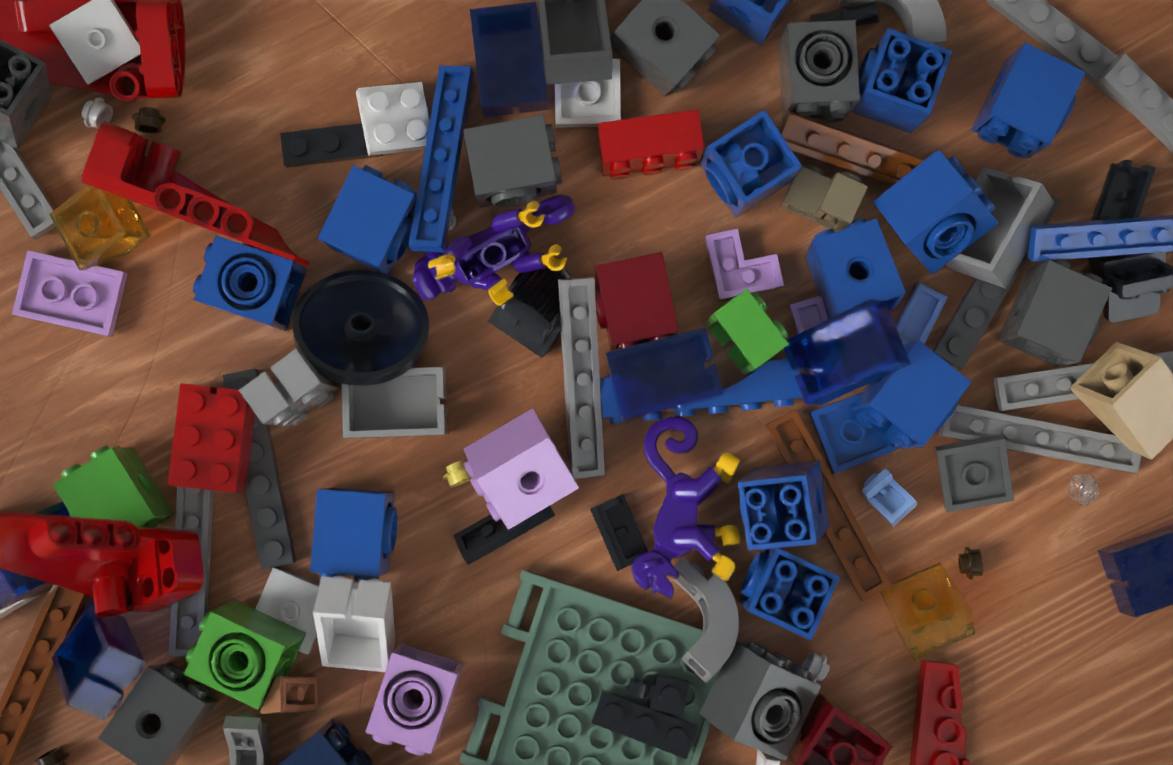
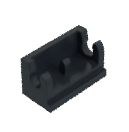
[1091,160,1156,221]
[590,494,648,571]

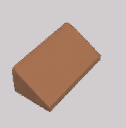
[261,677,318,714]

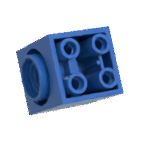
[708,0,793,46]
[851,28,952,133]
[971,42,1086,158]
[700,110,803,218]
[873,149,999,275]
[318,165,417,275]
[805,218,906,330]
[193,236,307,331]
[851,340,971,449]
[738,460,830,550]
[310,488,398,582]
[739,548,840,640]

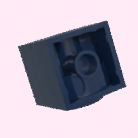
[276,718,372,765]

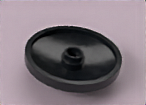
[292,270,429,386]

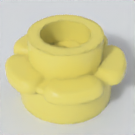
[443,460,471,487]

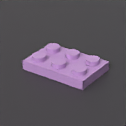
[12,250,128,337]

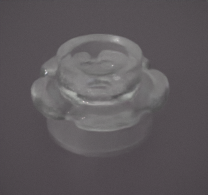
[1068,474,1099,506]

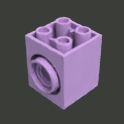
[463,408,579,530]
[366,643,464,756]

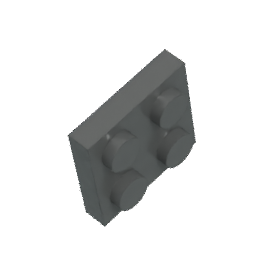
[935,435,1014,512]

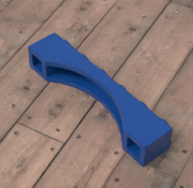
[600,358,803,424]

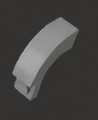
[838,0,947,47]
[672,557,739,683]
[223,714,270,765]

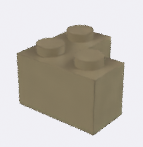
[780,165,868,232]

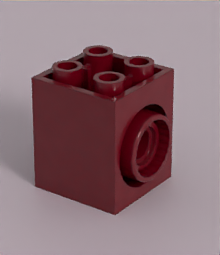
[595,252,679,355]
[788,693,893,765]

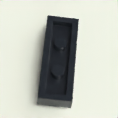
[280,123,383,168]
[453,506,555,565]
[591,689,698,759]

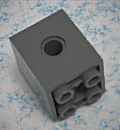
[610,0,720,96]
[778,20,860,122]
[0,39,52,149]
[463,115,562,207]
[997,259,1112,367]
[699,641,821,761]
[98,663,218,765]

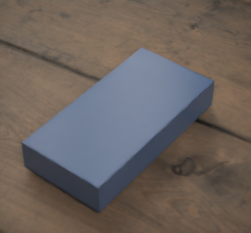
[887,282,948,346]

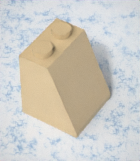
[1070,342,1173,460]

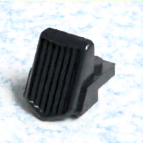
[1088,252,1173,323]
[488,267,571,358]

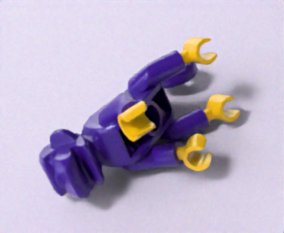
[413,195,576,306]
[632,417,741,599]

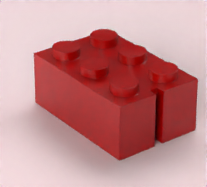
[597,109,704,180]
[167,383,255,493]

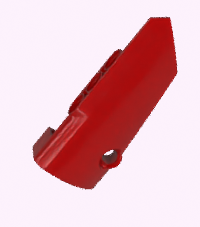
[0,0,186,101]
[82,121,310,266]
[0,512,204,617]

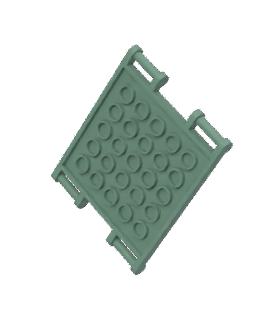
[459,569,748,765]

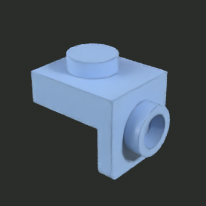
[862,469,918,527]

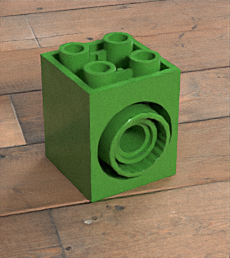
[53,445,175,528]
[184,600,306,710]

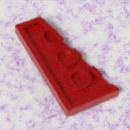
[909,660,970,765]

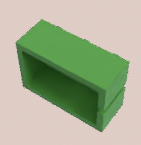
[705,289,789,375]

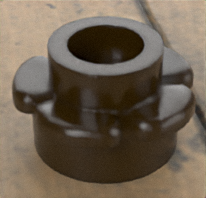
[132,107,166,134]
[958,547,983,580]
[35,746,69,765]

